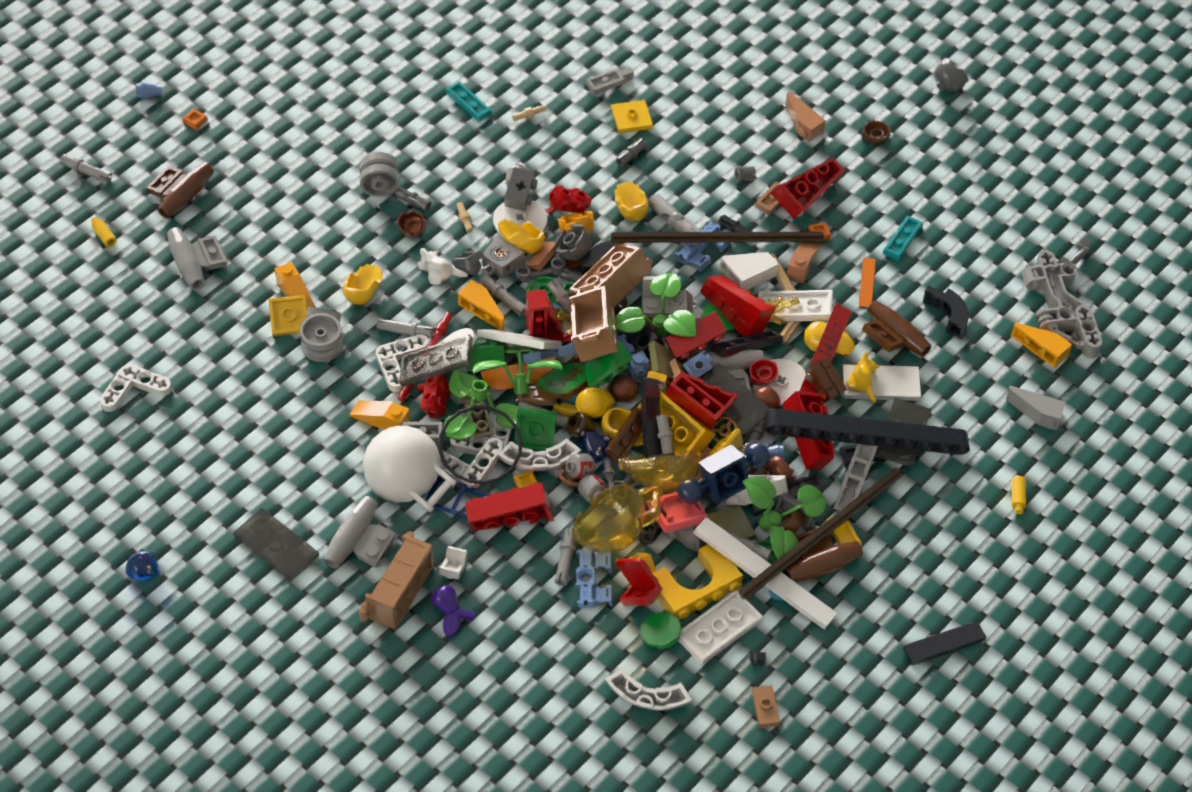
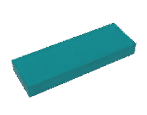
[446,81,492,122]
[882,215,923,261]

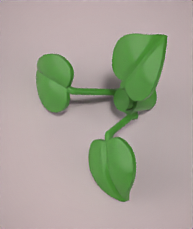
[615,273,696,337]
[473,346,563,394]
[443,368,519,440]
[742,476,826,559]

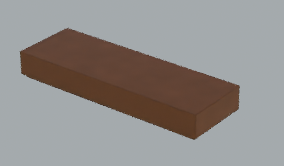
[605,408,642,464]

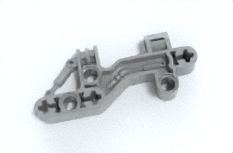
[1022,250,1102,359]

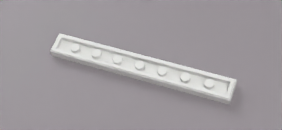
[694,517,837,630]

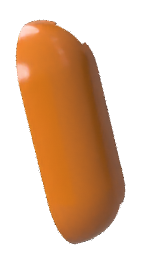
[481,356,555,390]

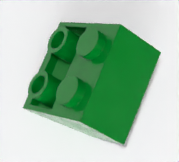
[465,339,505,371]
[585,340,633,388]

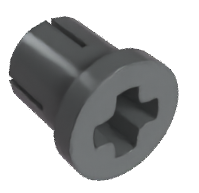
[734,165,756,183]

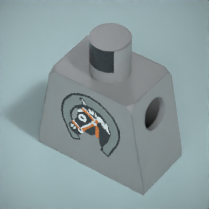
[481,235,524,278]

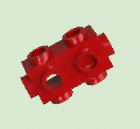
[546,185,591,215]
[418,373,450,418]

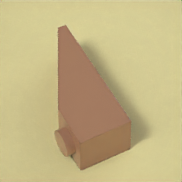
[785,91,826,142]
[787,242,821,284]

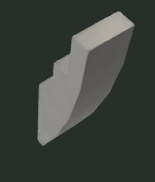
[833,444,878,511]

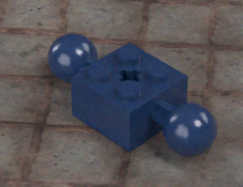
[677,443,769,504]

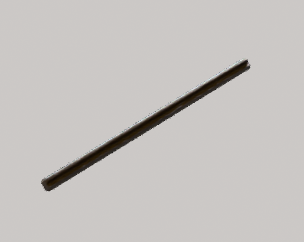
[611,232,824,243]
[739,468,903,600]

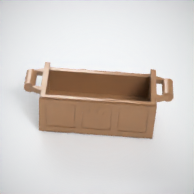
[569,243,653,307]
[569,283,617,362]
[359,531,434,629]

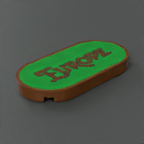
[536,362,588,400]

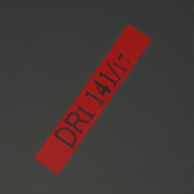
[799,303,852,393]

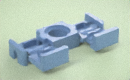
[675,221,731,273]
[515,343,576,364]
[576,549,613,608]

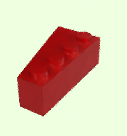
[770,157,845,219]
[700,275,776,337]
[782,391,834,470]
[465,482,554,531]

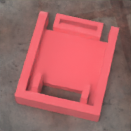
[647,492,709,533]

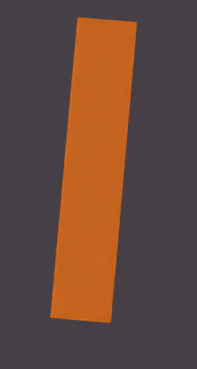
[859,257,876,307]

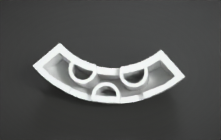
[498,438,581,471]
[605,669,692,711]

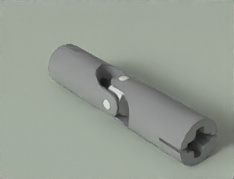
[648,194,701,245]

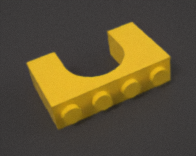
[652,544,743,619]

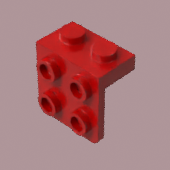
[615,558,663,606]

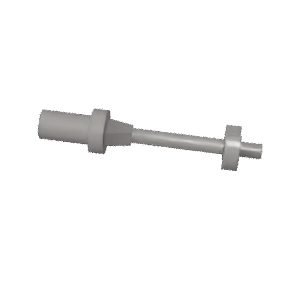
[603,458,619,510]

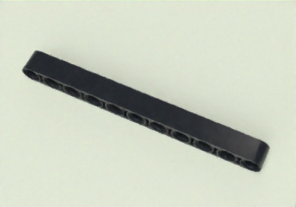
[765,409,970,455]

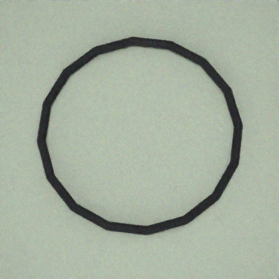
[438,406,522,484]

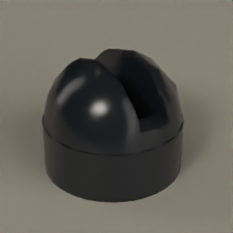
[749,652,766,667]

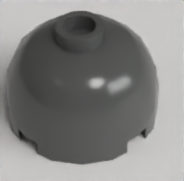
[934,58,969,92]
[555,224,592,261]

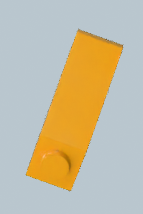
[274,262,315,307]
[458,280,505,331]
[1011,323,1072,368]
[350,400,410,430]

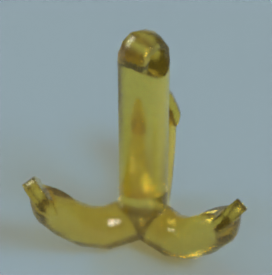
[765,296,799,325]
[555,307,573,335]

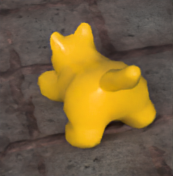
[846,351,880,403]

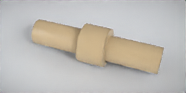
[512,105,546,121]
[456,202,473,233]

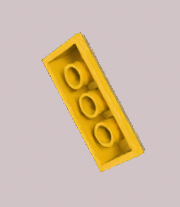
[637,387,716,461]

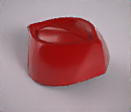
[750,359,778,386]

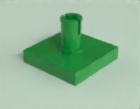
[514,407,557,451]

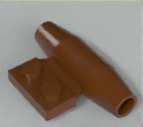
[146,162,214,219]
[862,301,932,357]
[784,526,863,583]

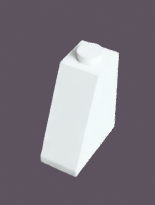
[720,252,779,290]

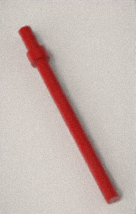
[397,313,452,402]

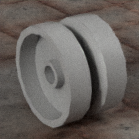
[359,152,399,197]
[300,313,343,362]

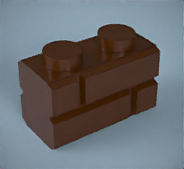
[805,357,847,403]

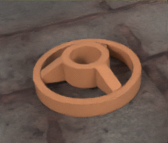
[711,417,737,442]
[558,464,579,487]

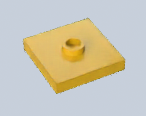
[611,100,653,134]
[268,295,307,336]

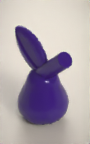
[431,585,475,637]

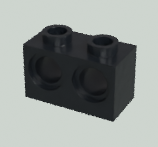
[623,321,665,359]

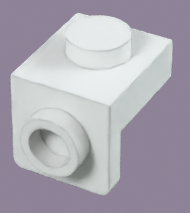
[439,546,467,579]

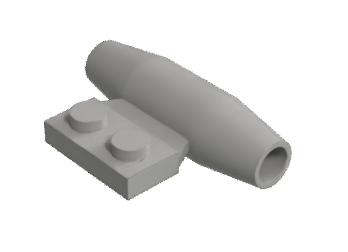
[167,227,227,290]
[687,349,764,395]
[323,496,396,569]

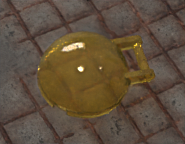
[618,451,702,492]
[572,483,663,554]

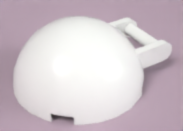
[363,426,456,513]

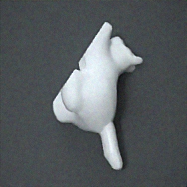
[418,248,468,285]

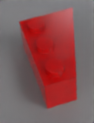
[526,289,565,341]
[665,311,727,361]
[665,372,738,430]

